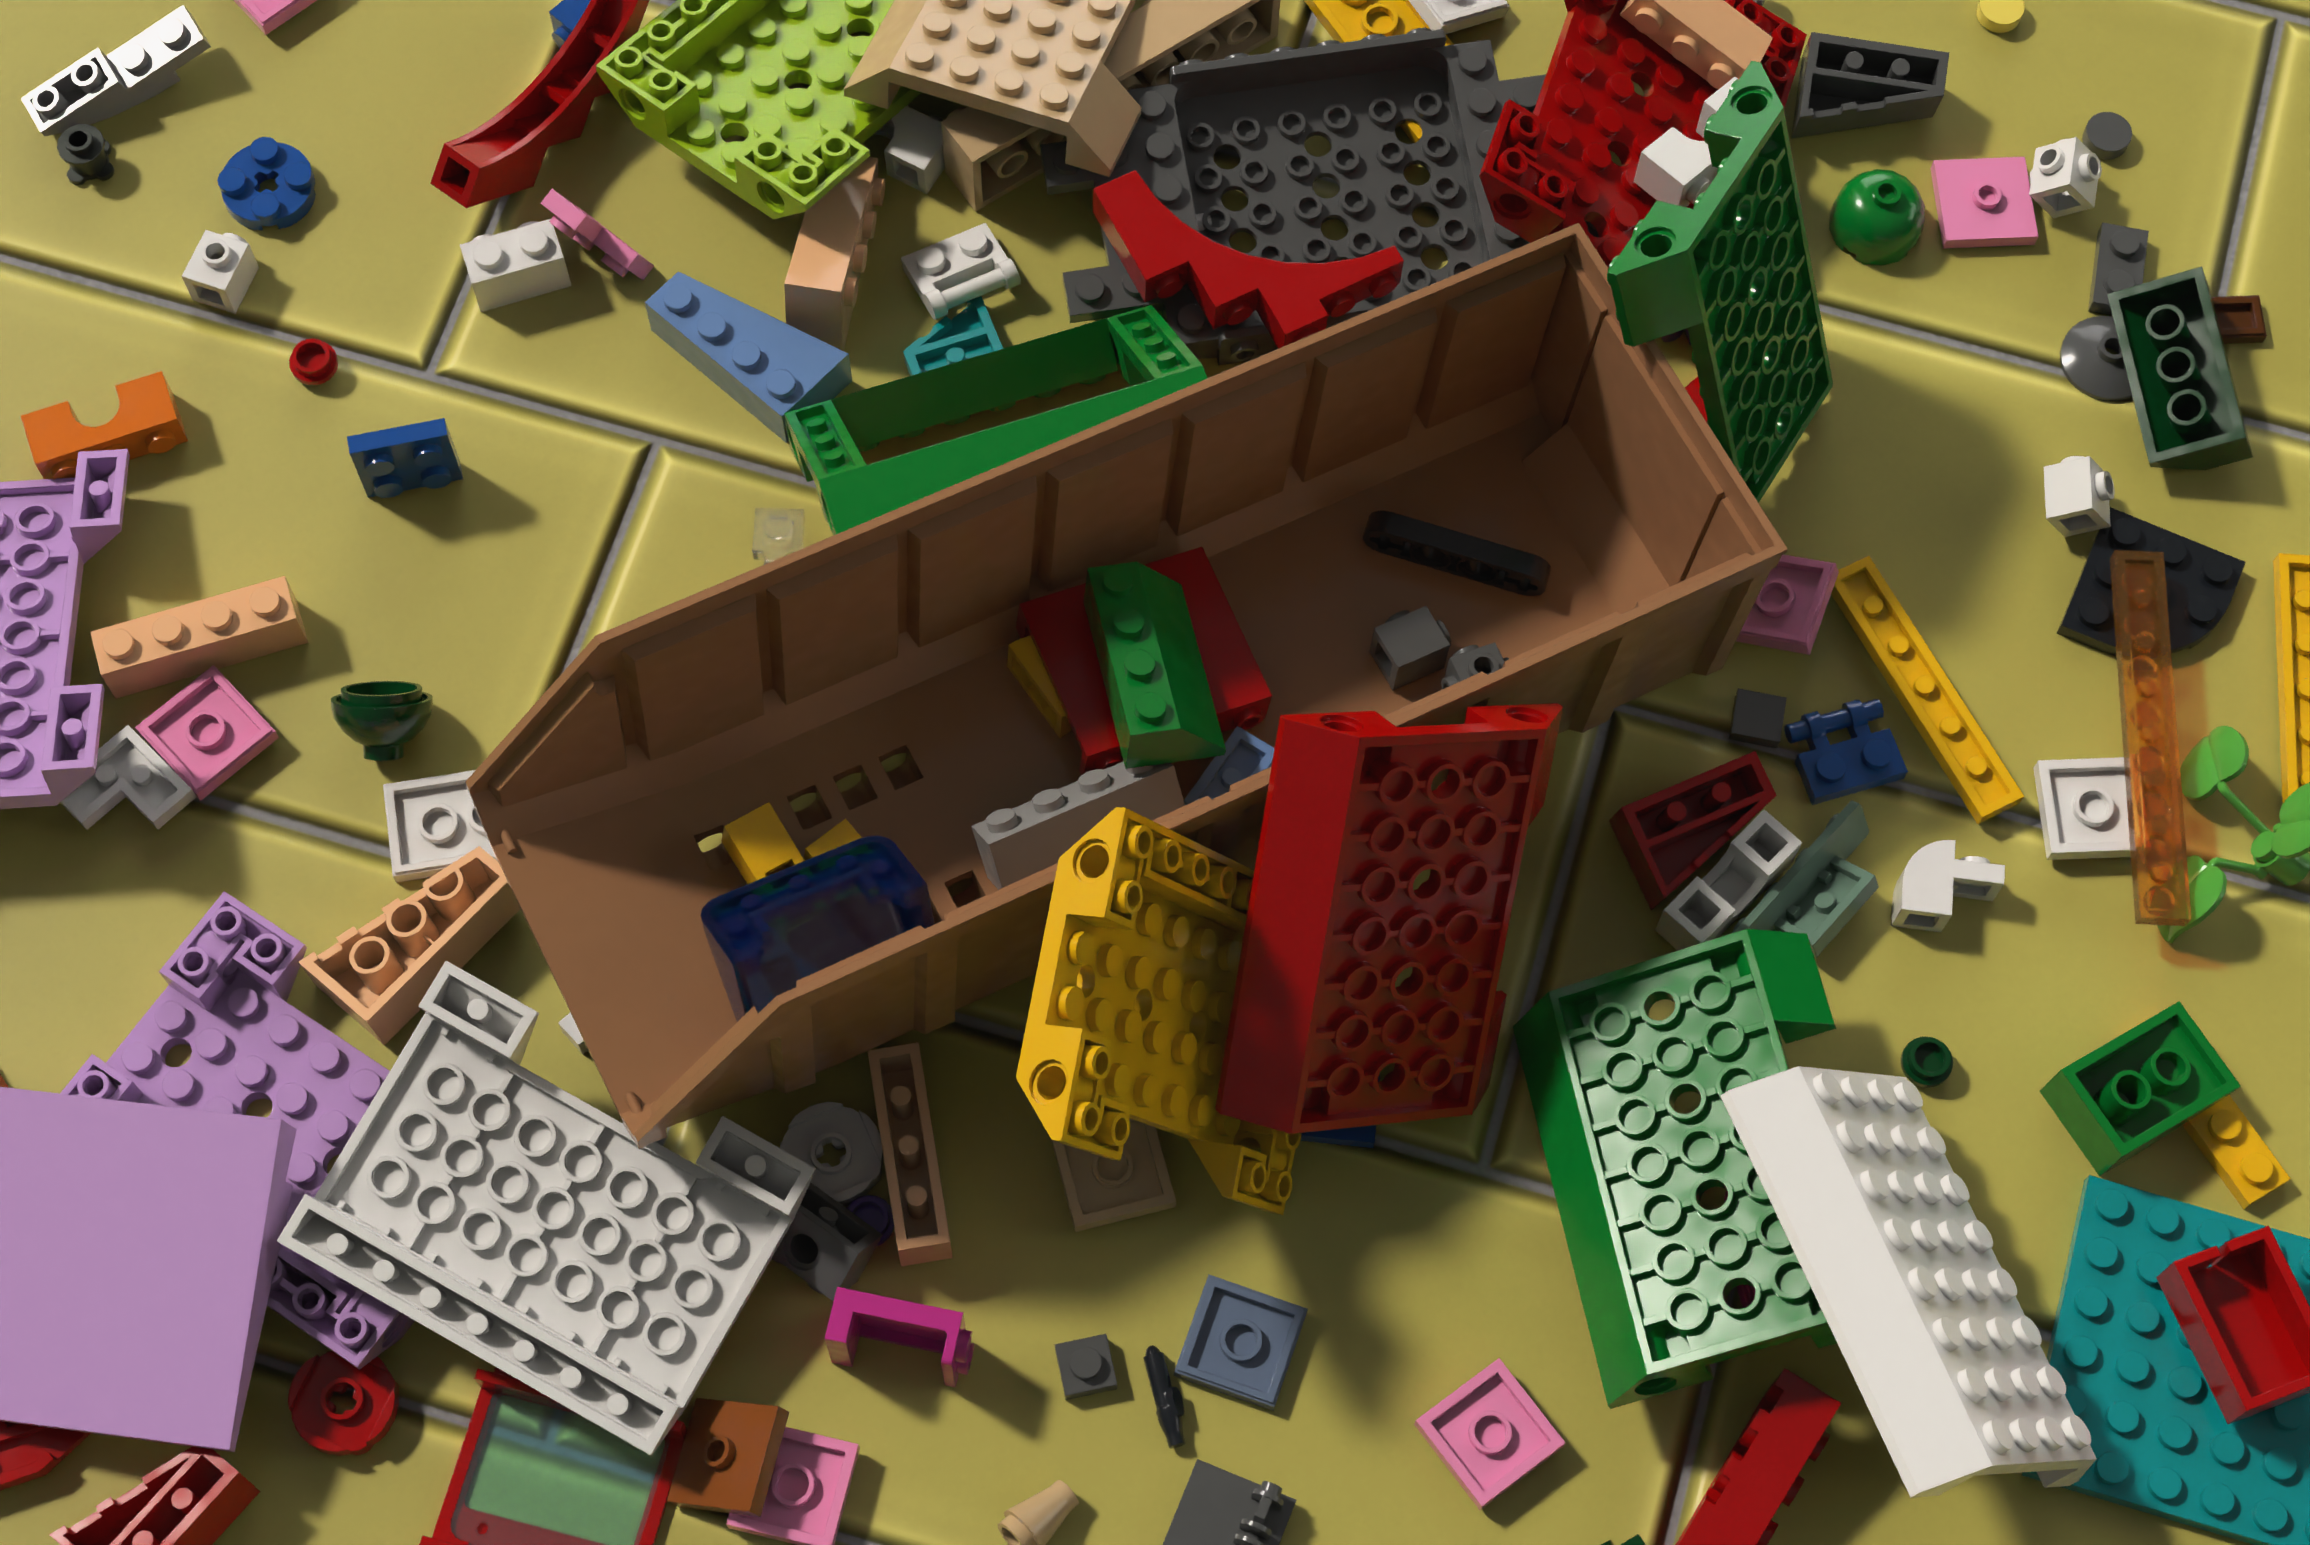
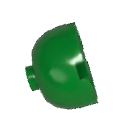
[1829,169,1925,266]

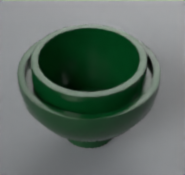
[331,681,433,761]

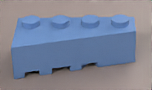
[645,272,852,443]

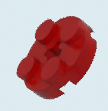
[288,1351,399,1456]

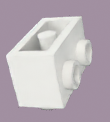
[460,219,571,312]

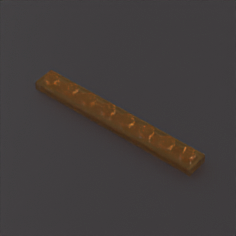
[2110,550,2192,926]

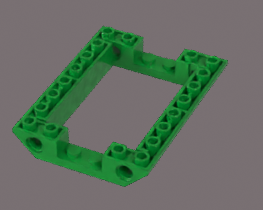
[784,305,1208,535]

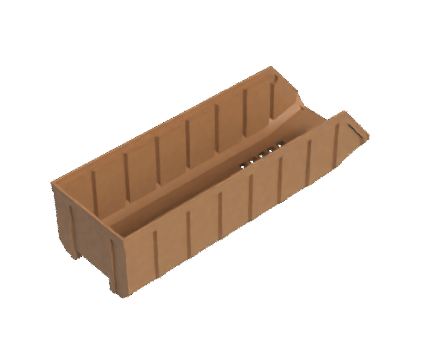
[466,223,1788,1149]

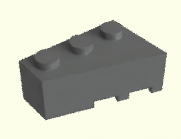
[1791,32,1949,139]

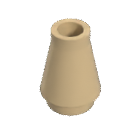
[998,1480,1079,1545]

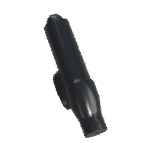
[1143,1345,1186,1449]

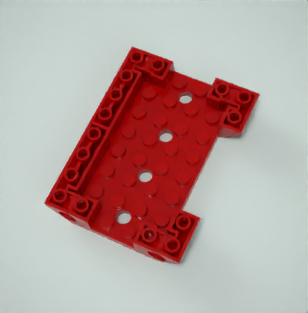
[1479,0,1807,268]
[1215,703,1563,1134]

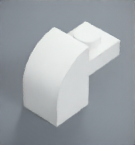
[1891,840,2005,932]

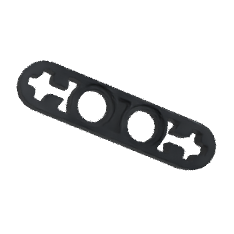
[1363,511,1551,596]

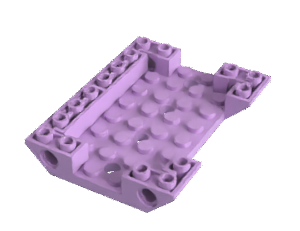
[60,891,415,1370]

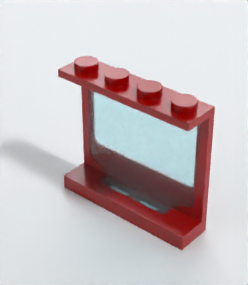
[419,1367,687,1545]

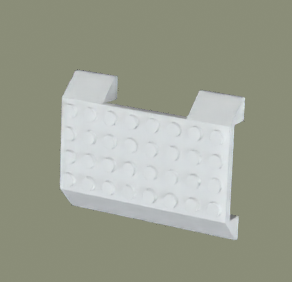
[277,961,816,1456]
[1720,1066,2097,1498]

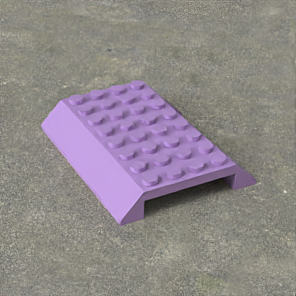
[0,449,130,809]

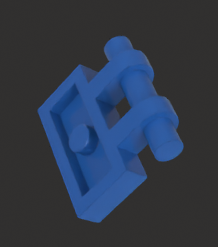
[1784,699,1908,805]

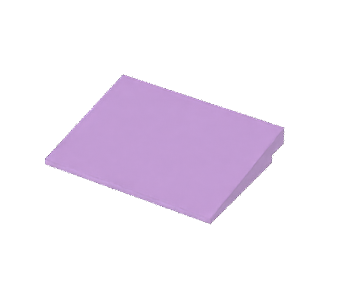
[0,1087,297,1452]

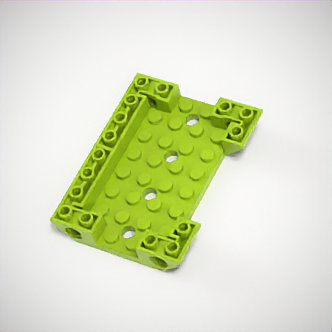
[596,0,922,219]

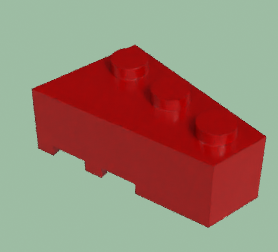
[49,1447,261,1545]

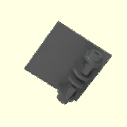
[1163,1459,1297,1545]

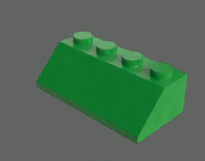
[1083,561,1226,769]

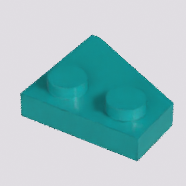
[903,296,1003,376]

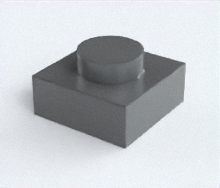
[1054,1334,1117,1400]

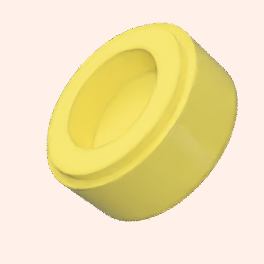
[1976,0,2025,33]

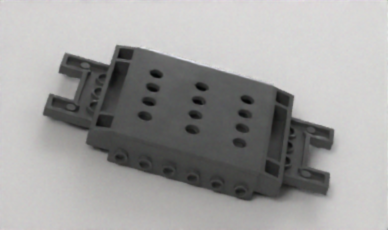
[1040,28,1598,366]

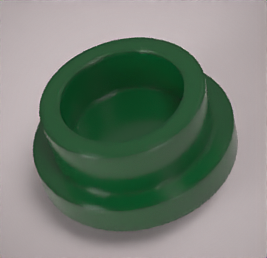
[1900,1037,1953,1088]

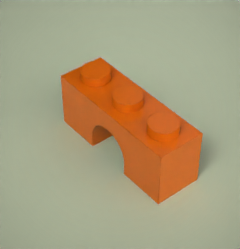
[21,371,188,480]

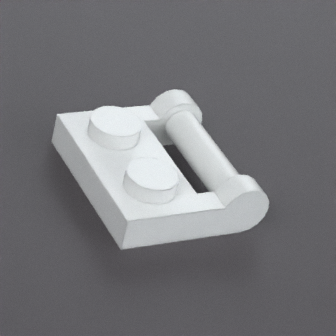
[901,223,1021,320]

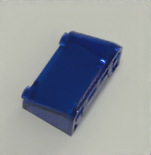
[700,836,935,1022]

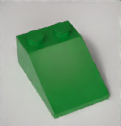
[2040,1001,2241,1177]

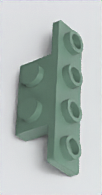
[1732,800,1879,957]

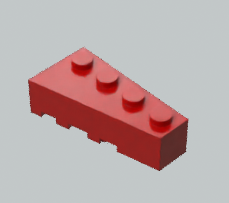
[1675,1368,1841,1545]

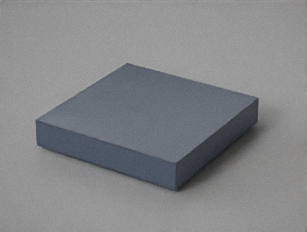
[1174,1274,1308,1411]

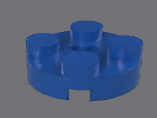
[217,137,316,231]

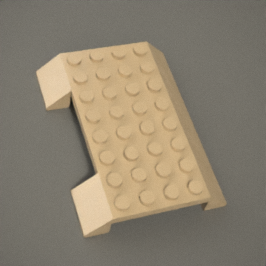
[844,0,1142,177]

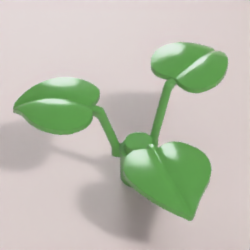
[2155,726,2310,945]

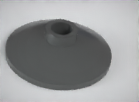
[2060,316,2132,401]

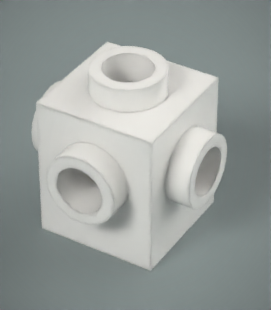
[2029,137,2102,218]

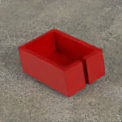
[2156,1226,2310,1424]

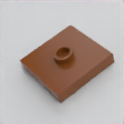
[667,1398,789,1517]

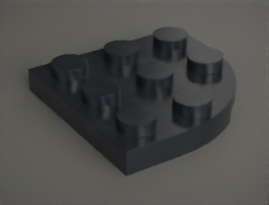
[2057,507,2246,660]

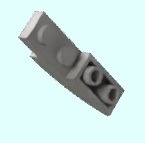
[21,5,211,136]

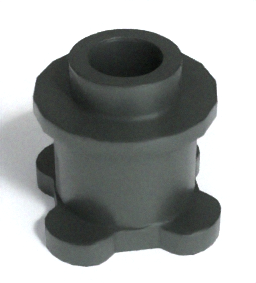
[57,124,114,185]

